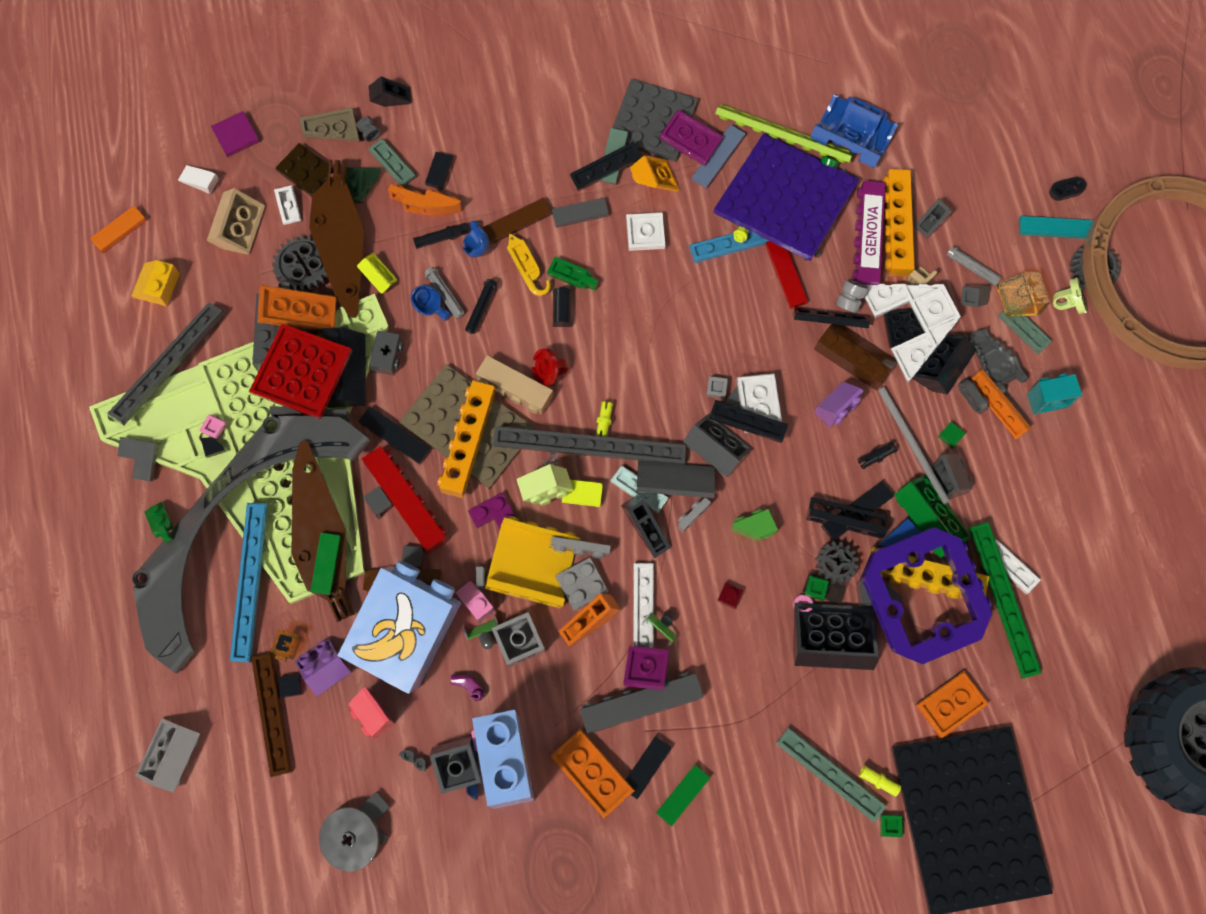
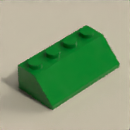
[894,475,972,558]

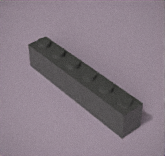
[580,672,703,735]

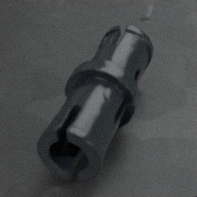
[857,442,897,469]

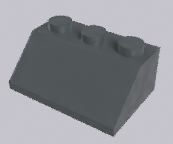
[683,414,753,477]

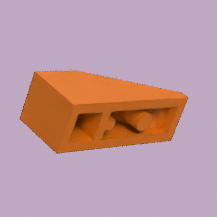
[559,593,621,647]

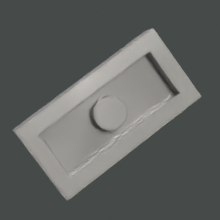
[677,497,711,534]

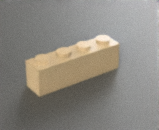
[476,355,553,415]

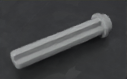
[946,246,1001,286]
[425,267,464,319]

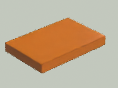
[915,671,989,739]

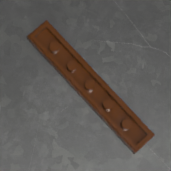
[251,652,292,777]

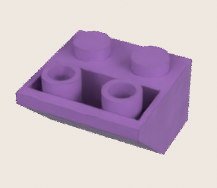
[814,382,863,428]
[295,638,351,696]

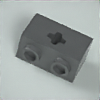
[369,331,404,376]

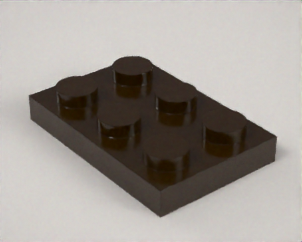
[275,143,334,197]

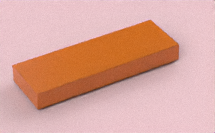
[89,206,147,254]

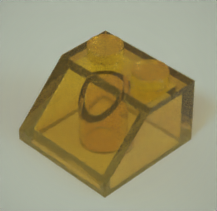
[997,271,1050,317]

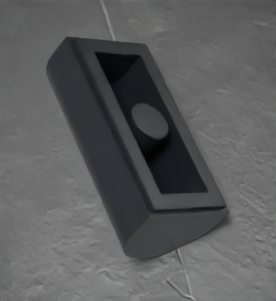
[553,287,571,327]

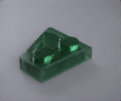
[346,167,381,204]

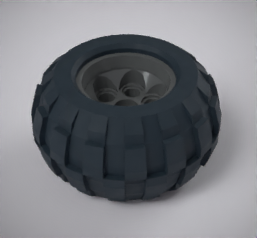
[1124,667,1206,816]

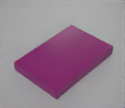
[659,109,723,166]

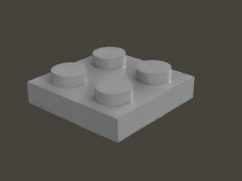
[555,558,608,611]

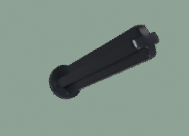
[465,279,498,334]

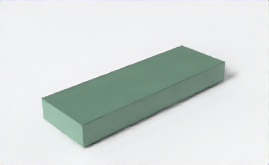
[599,128,628,185]
[368,138,416,187]
[998,303,1052,355]

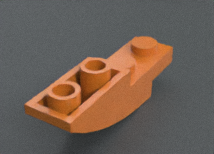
[388,184,462,216]

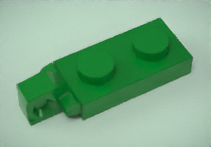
[547,257,598,291]
[144,502,174,544]

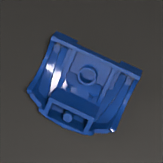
[810,94,898,168]

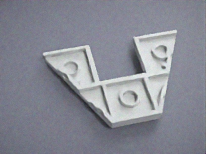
[864,284,961,383]

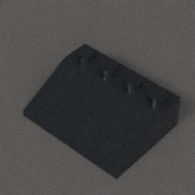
[793,603,879,670]

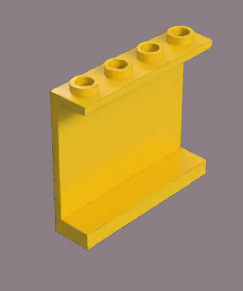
[484,516,580,609]

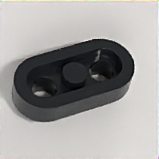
[1049,177,1086,201]

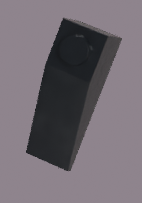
[621,495,671,558]

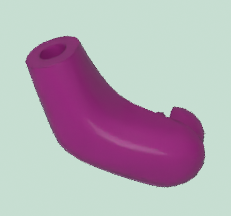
[451,675,484,701]

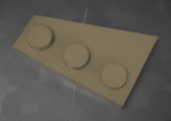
[300,107,360,142]

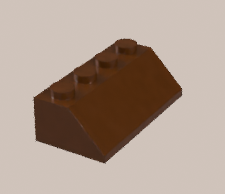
[814,324,897,391]

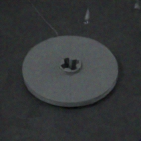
[319,807,379,872]

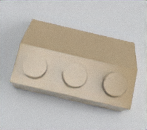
[207,188,265,254]

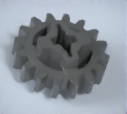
[815,541,859,585]

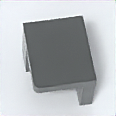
[961,284,990,307]
[363,486,392,519]

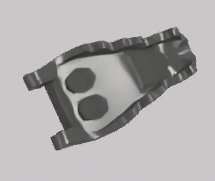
[968,328,1028,394]

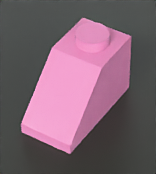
[455,581,495,624]

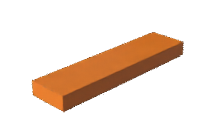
[969,369,1031,440]

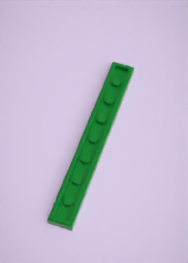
[969,522,1042,679]

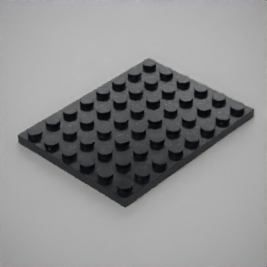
[891,726,1053,914]

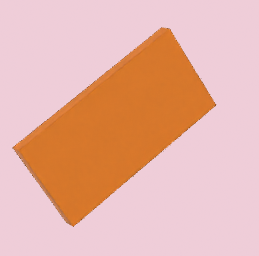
[257,285,336,332]
[550,729,635,819]

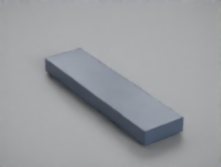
[692,124,745,189]

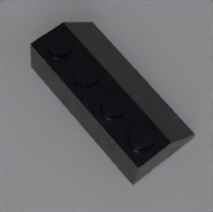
[324,327,366,408]

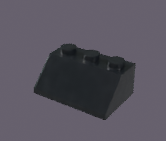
[912,334,976,395]

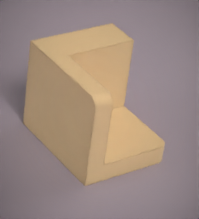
[906,267,938,285]

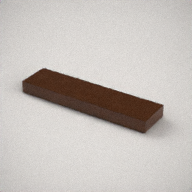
[482,197,552,245]

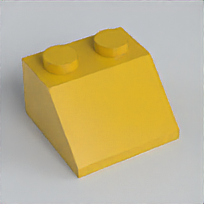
[131,260,180,306]

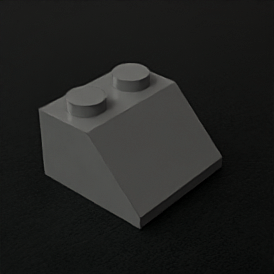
[932,454,972,499]
[430,737,481,794]

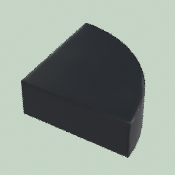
[201,438,226,458]

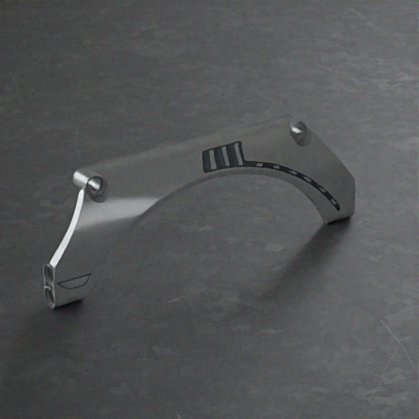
[132,416,370,674]

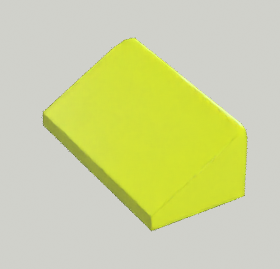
[357,253,398,293]
[562,480,603,507]

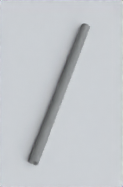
[878,387,950,504]

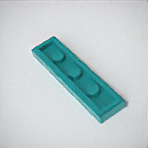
[1019,216,1093,239]

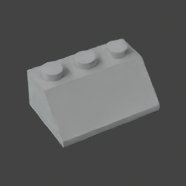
[135,718,200,793]

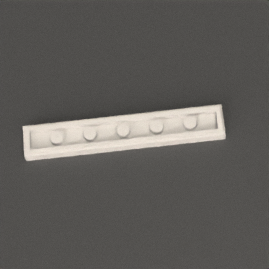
[633,563,653,648]

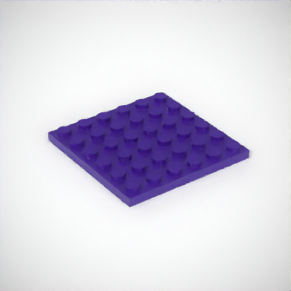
[713,133,859,261]

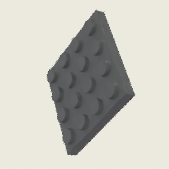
[613,79,698,162]

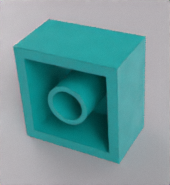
[1027,373,1082,415]

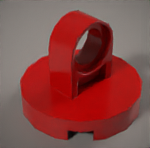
[532,349,569,386]

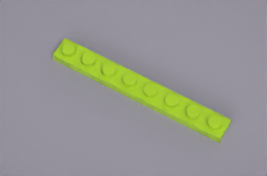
[715,104,853,163]

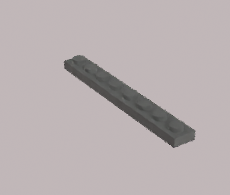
[107,303,225,425]

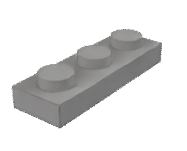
[549,537,611,559]

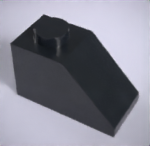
[368,76,411,107]

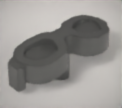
[399,750,427,771]

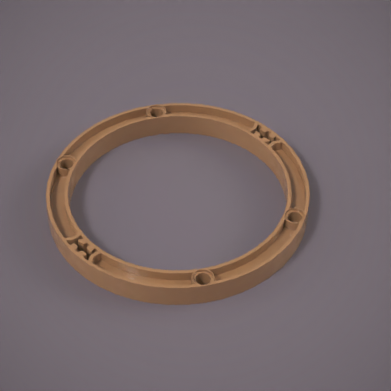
[1083,176,1206,369]

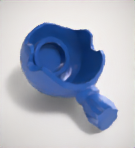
[462,221,490,258]
[410,284,451,321]

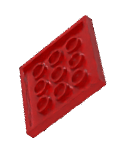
[249,324,352,419]

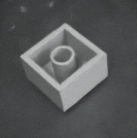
[491,612,545,668]

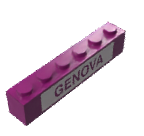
[852,181,885,285]

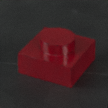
[717,582,743,609]

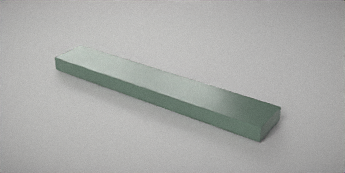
[776,727,887,823]

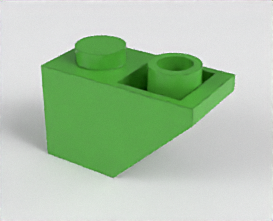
[731,509,778,542]

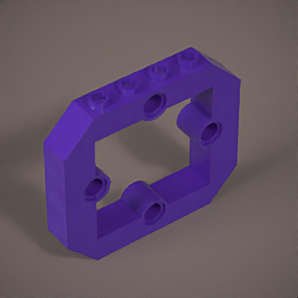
[861,527,992,664]

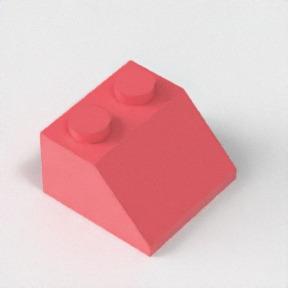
[349,687,395,738]

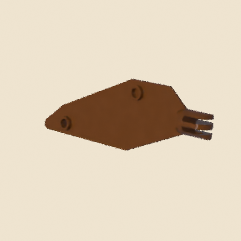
[309,160,365,318]
[291,440,355,622]

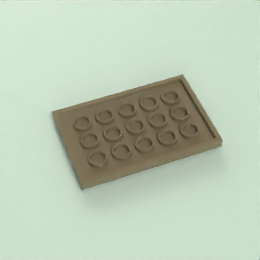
[399,365,536,489]

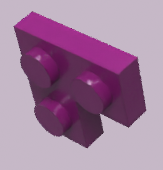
[468,493,515,529]

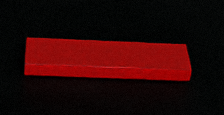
[765,241,808,309]

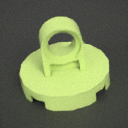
[1053,277,1087,315]

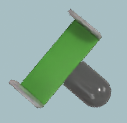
[462,612,499,649]

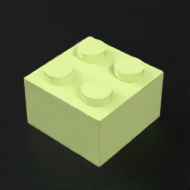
[516,464,573,506]

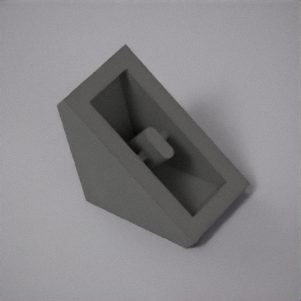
[915,198,953,238]

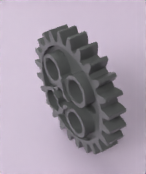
[272,235,328,292]

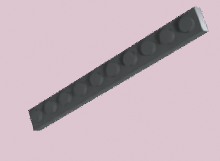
[493,426,686,465]

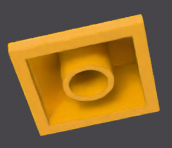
[630,155,680,192]

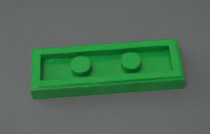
[310,533,341,595]
[656,765,710,827]

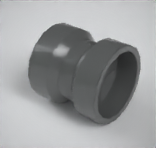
[356,116,381,142]

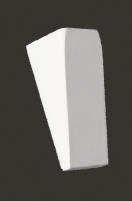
[178,165,219,194]
[274,185,301,225]

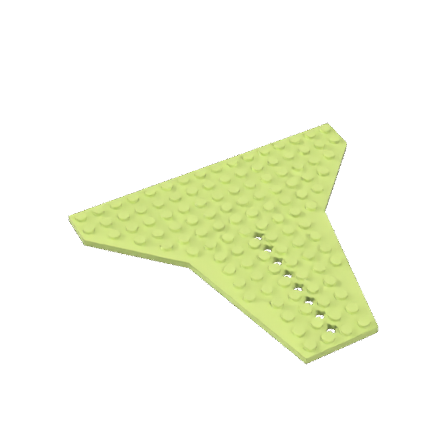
[89,294,389,604]

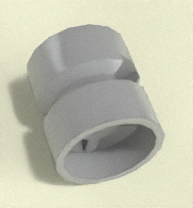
[835,279,868,313]

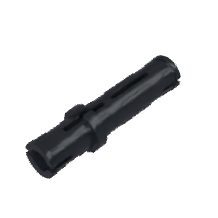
[413,222,469,249]

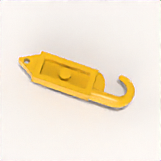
[507,234,551,296]

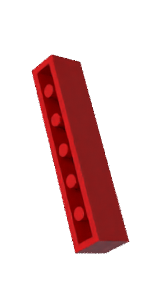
[361,446,448,555]

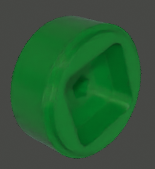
[821,155,839,168]

